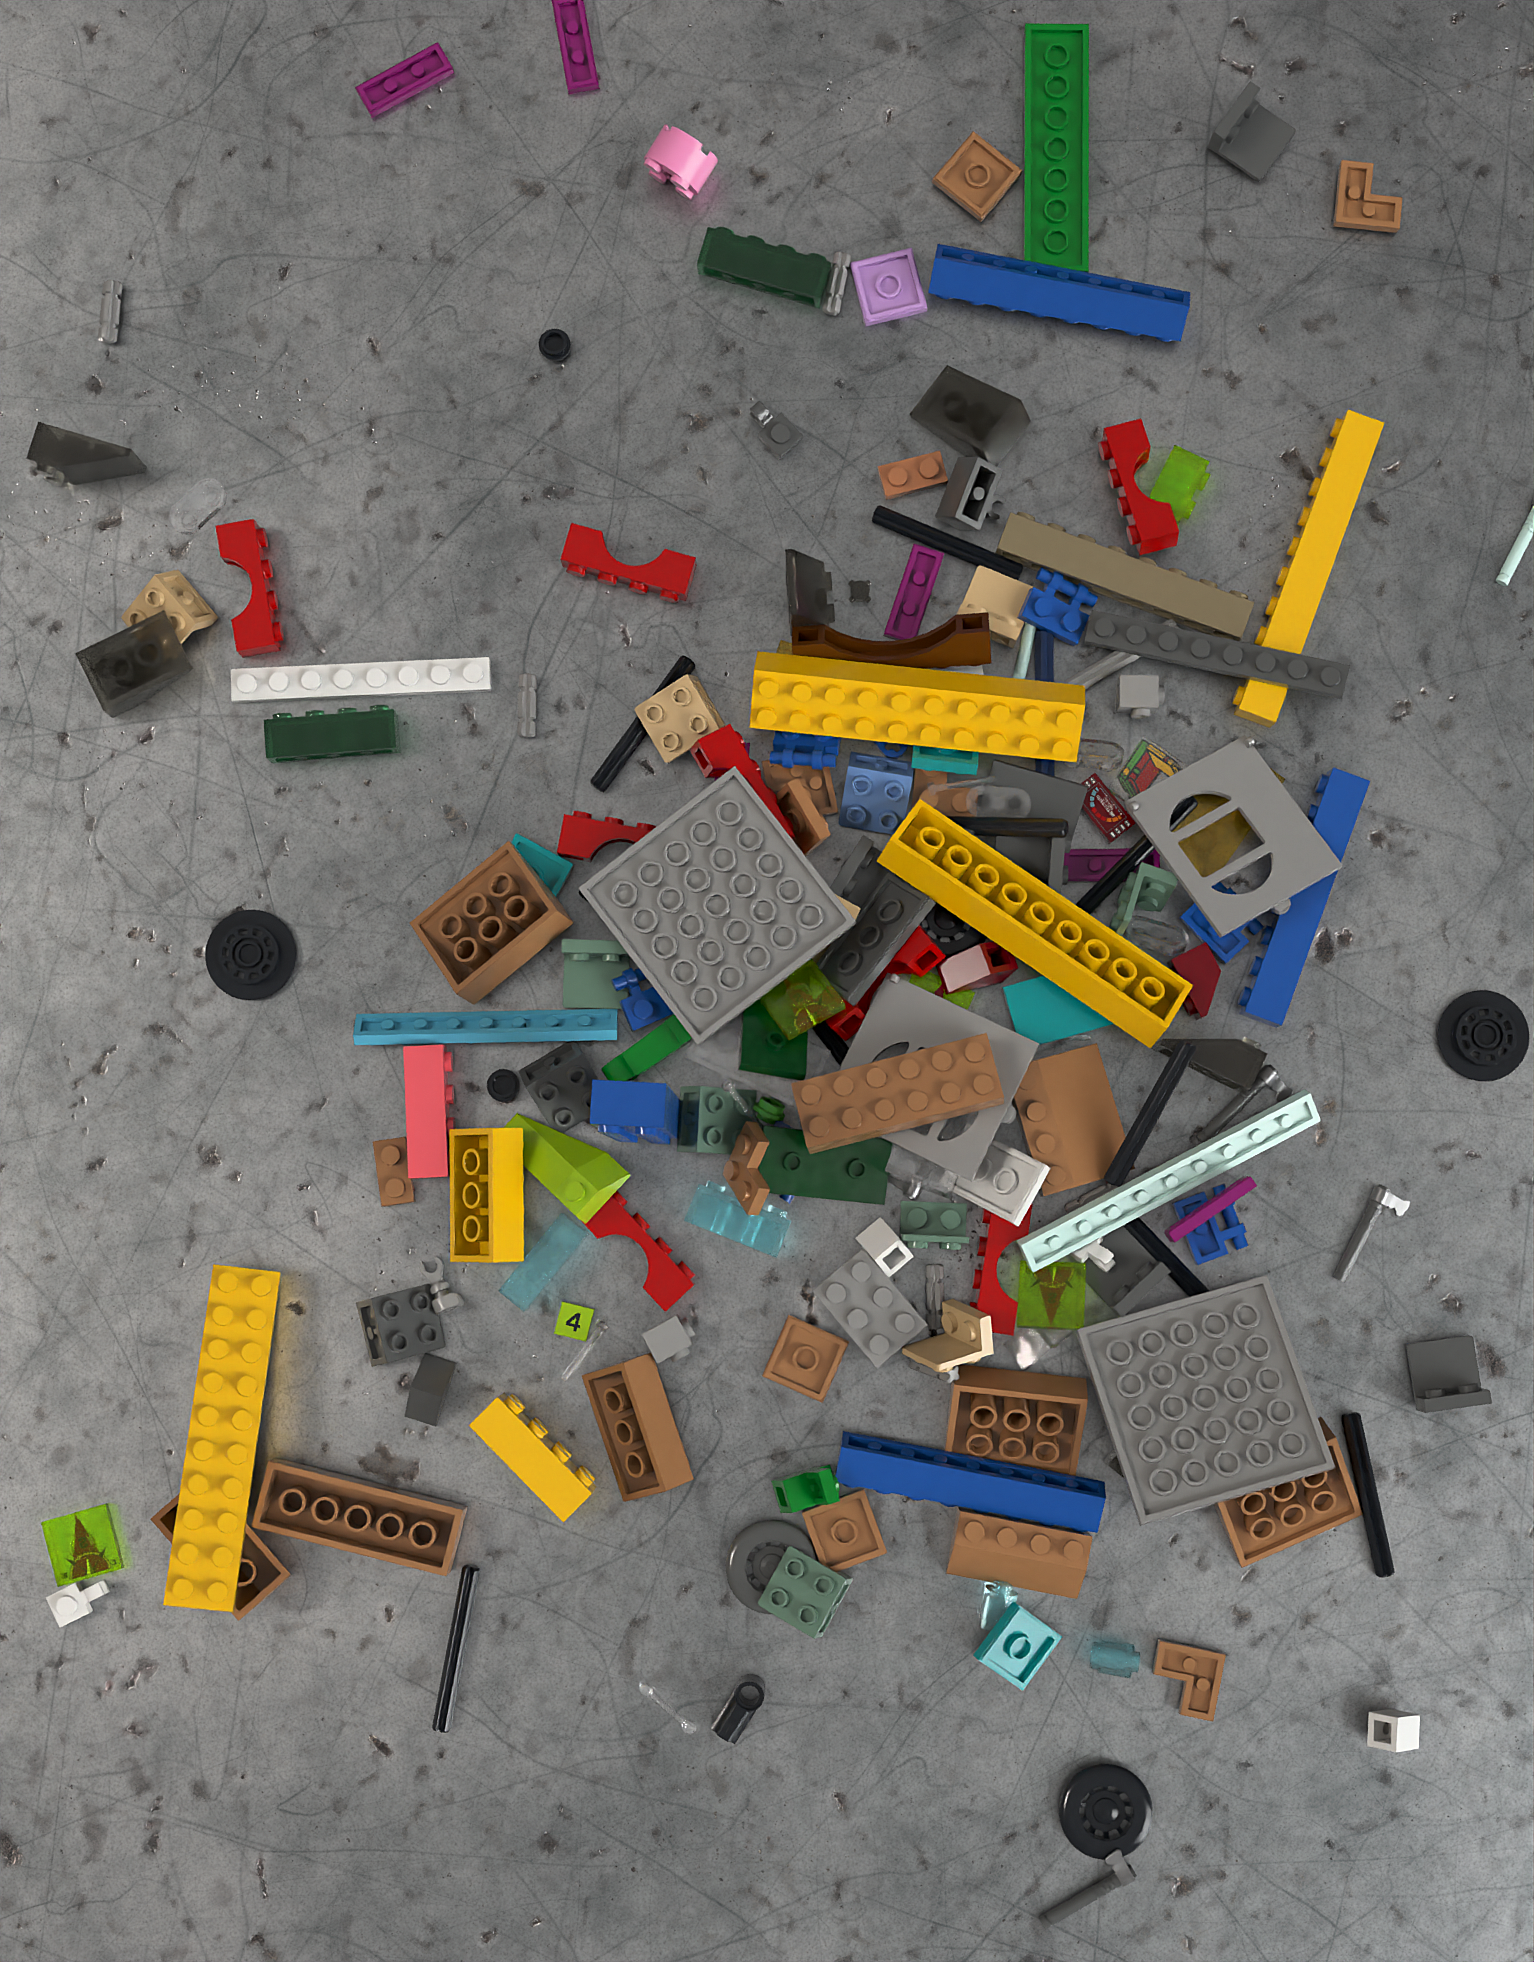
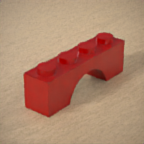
[1098,418,1179,556]
[215,519,284,658]
[560,523,697,603]
[690,724,795,839]
[557,811,656,863]
[815,924,946,1041]
[582,1190,695,1312]
[969,1204,1033,1336]

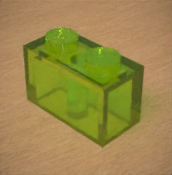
[1149,445,1210,525]

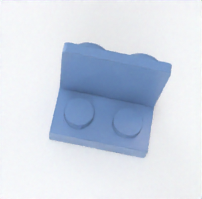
[838,751,914,835]

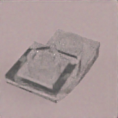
[1003,1302,1079,1370]

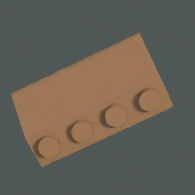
[582,1352,694,1502]
[150,1494,291,1621]
[946,1507,1092,1599]

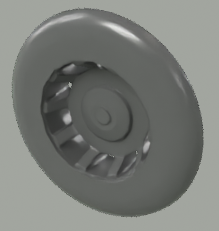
[725,1520,818,1614]

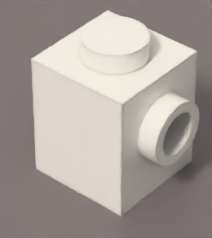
[855,1217,914,1278]
[1367,1709,1420,1752]

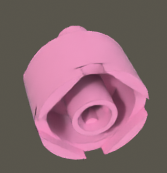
[644,124,718,200]

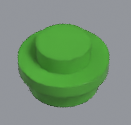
[753,1096,785,1124]

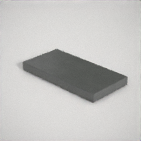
[808,872,936,1006]

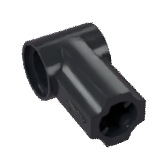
[711,1674,766,1744]

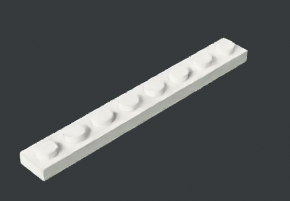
[231,657,491,703]

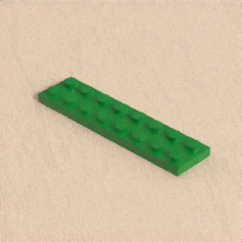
[1023,23,1089,272]

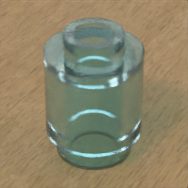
[979,1580,1018,1632]
[1090,1639,1140,1678]

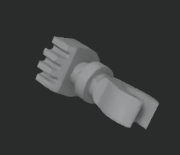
[419,1256,464,1315]

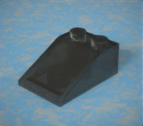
[909,365,1031,467]
[26,422,146,486]
[785,549,835,636]
[75,610,193,718]
[1151,1037,1267,1093]

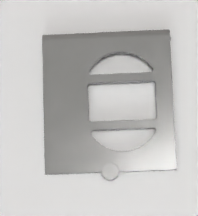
[1124,735,1343,938]
[838,972,1039,1182]

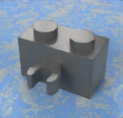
[935,456,1006,530]

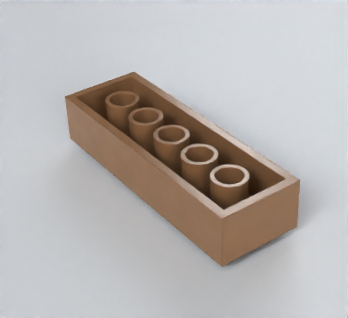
[791,1033,1004,1154]
[251,1458,468,1576]

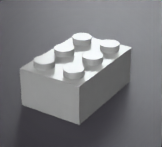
[812,1248,928,1368]

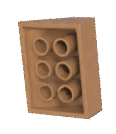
[410,841,574,1005]
[1012,1043,1135,1197]
[944,1364,1088,1476]
[1213,1417,1363,1568]

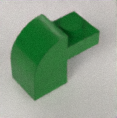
[771,1464,840,1513]

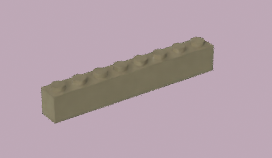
[995,512,1255,641]

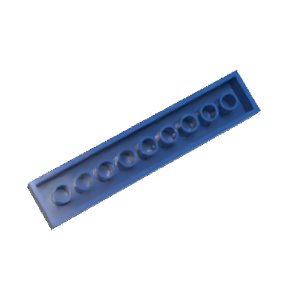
[590,1079,680,1145]

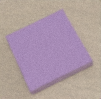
[850,248,927,327]

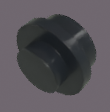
[539,329,571,361]
[487,1069,520,1102]

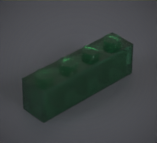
[697,227,831,309]
[264,705,401,764]

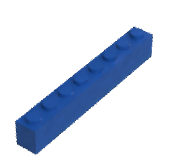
[928,244,1190,342]
[1238,767,1370,1028]
[835,1431,1106,1533]

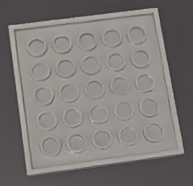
[578,766,857,1045]
[1076,1275,1335,1526]

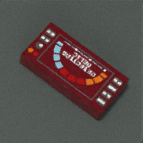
[1081,773,1135,844]

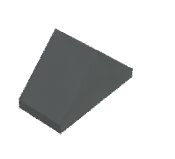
[404,1353,457,1427]

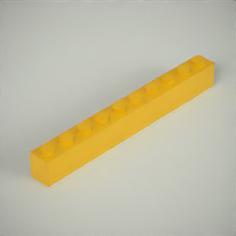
[1232,410,1384,728]

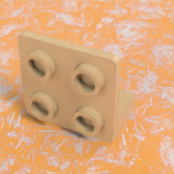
[957,565,1033,649]
[121,569,219,664]
[634,674,726,763]
[902,1299,994,1372]

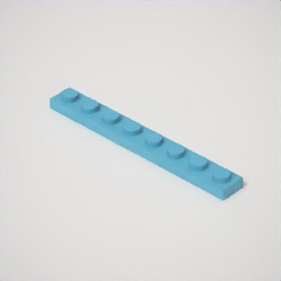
[353,1009,618,1046]

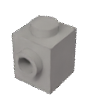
[1116,675,1165,719]
[641,1314,695,1364]

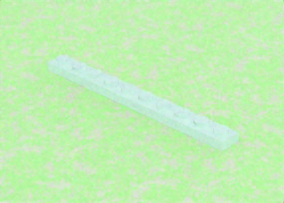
[1017,1089,1321,1273]

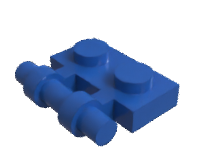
[1017,567,1098,646]
[770,730,841,770]
[1179,882,1264,965]
[611,968,674,1031]
[1172,1183,1249,1265]

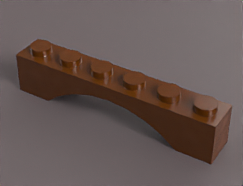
[791,612,992,669]

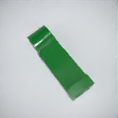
[601,1014,693,1081]

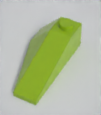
[503,1113,631,1224]

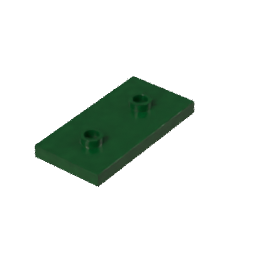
[738,967,811,1081]
[758,1125,892,1205]

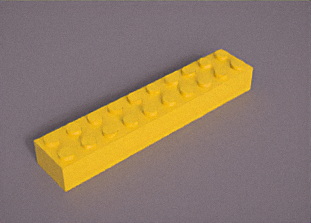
[749,651,1085,762]
[877,799,1193,1048]
[163,1264,281,1613]

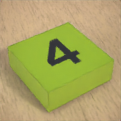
[554,1301,595,1342]

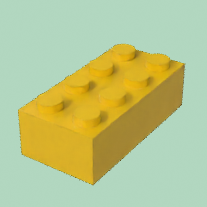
[449,1128,524,1263]
[469,1393,596,1522]

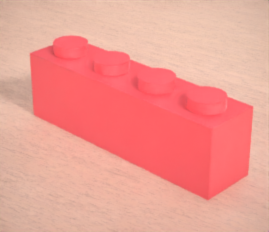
[403,1044,456,1179]

